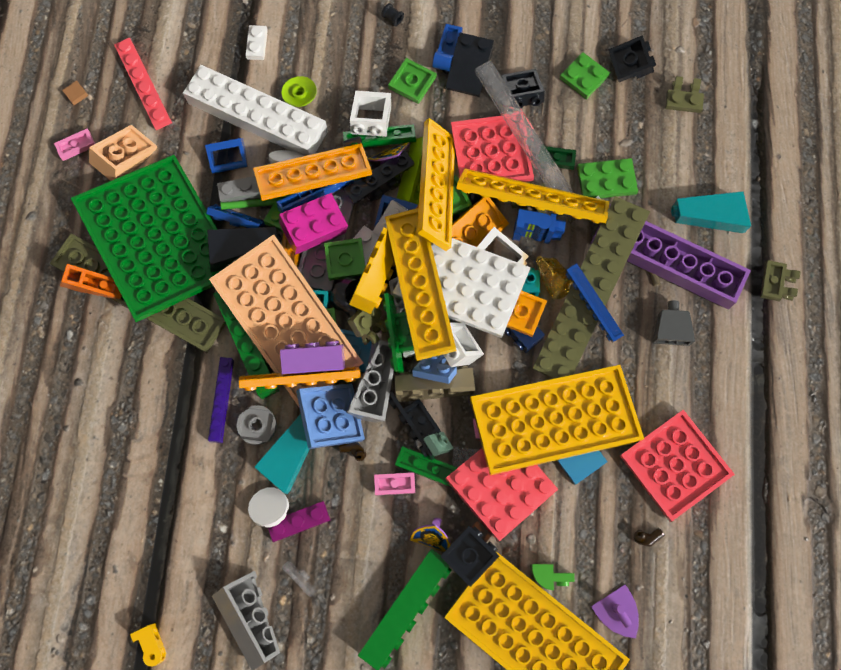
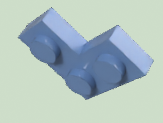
[412,355,457,384]

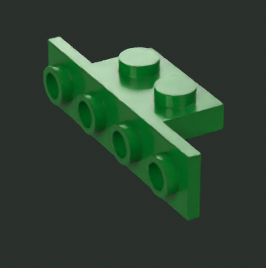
[383,293,414,373]

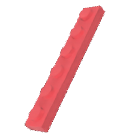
[114,37,172,130]

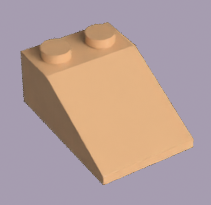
[89,125,157,181]

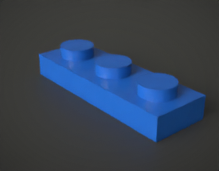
[206,205,265,228]

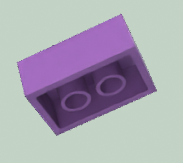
[280,341,345,374]

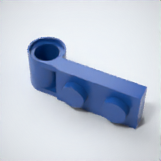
[432,24,463,71]

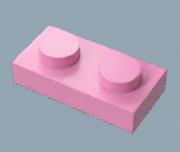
[54,129,95,161]
[374,473,415,496]

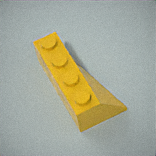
[349,227,395,314]

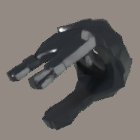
[330,277,381,318]

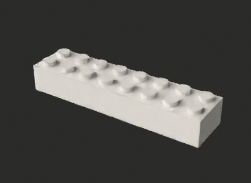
[183,65,328,156]

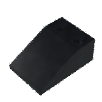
[446,32,494,97]

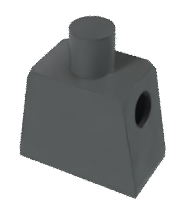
[653,300,695,346]

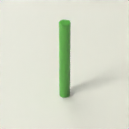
[220,198,276,210]

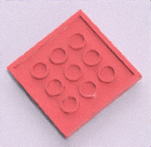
[451,113,534,182]
[620,410,735,522]
[445,448,558,542]

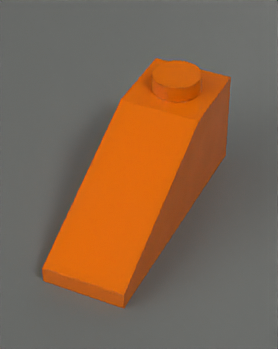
[59,264,121,300]

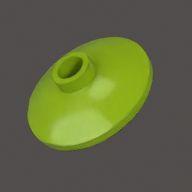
[281,76,317,107]

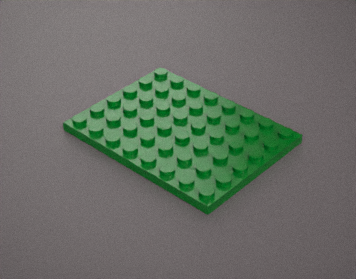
[71,155,222,322]

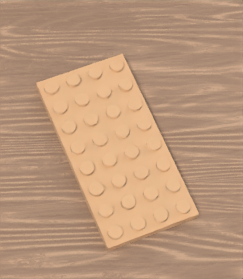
[209,235,364,408]

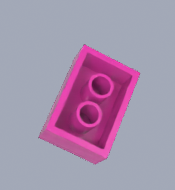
[279,193,348,255]

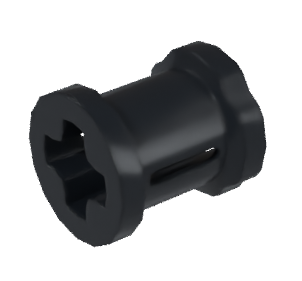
[381,3,404,26]

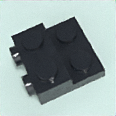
[608,35,656,82]
[501,69,545,110]
[440,526,499,587]

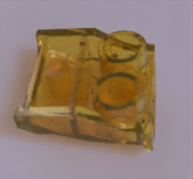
[536,256,573,299]

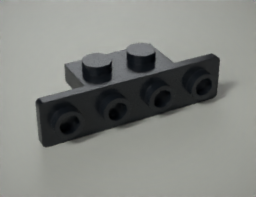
[344,150,414,204]
[388,390,441,461]

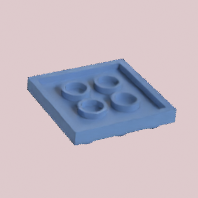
[296,383,365,449]

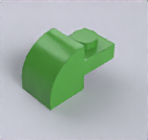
[530,564,575,590]

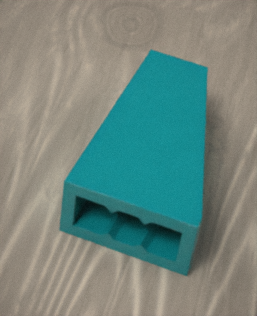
[671,191,751,233]
[255,414,310,495]

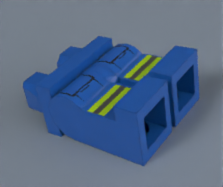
[512,209,566,244]

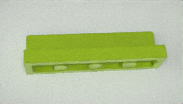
[396,137,423,204]

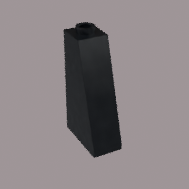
[207,227,281,272]

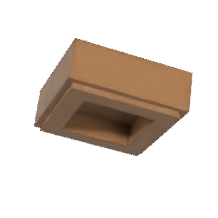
[62,81,88,105]

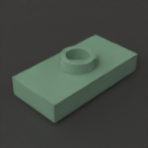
[424,432,453,456]

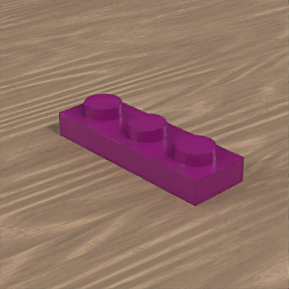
[268,501,331,542]

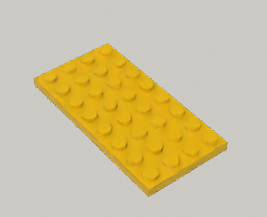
[470,365,644,475]
[444,552,630,670]

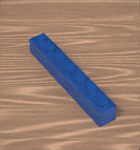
[276,179,354,213]
[565,263,624,343]

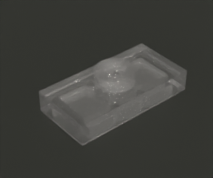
[282,561,318,597]

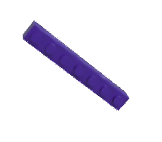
[208,357,234,443]

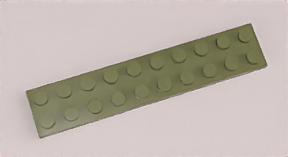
[532,196,650,379]
[50,233,226,353]

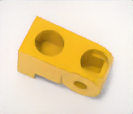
[130,623,166,667]

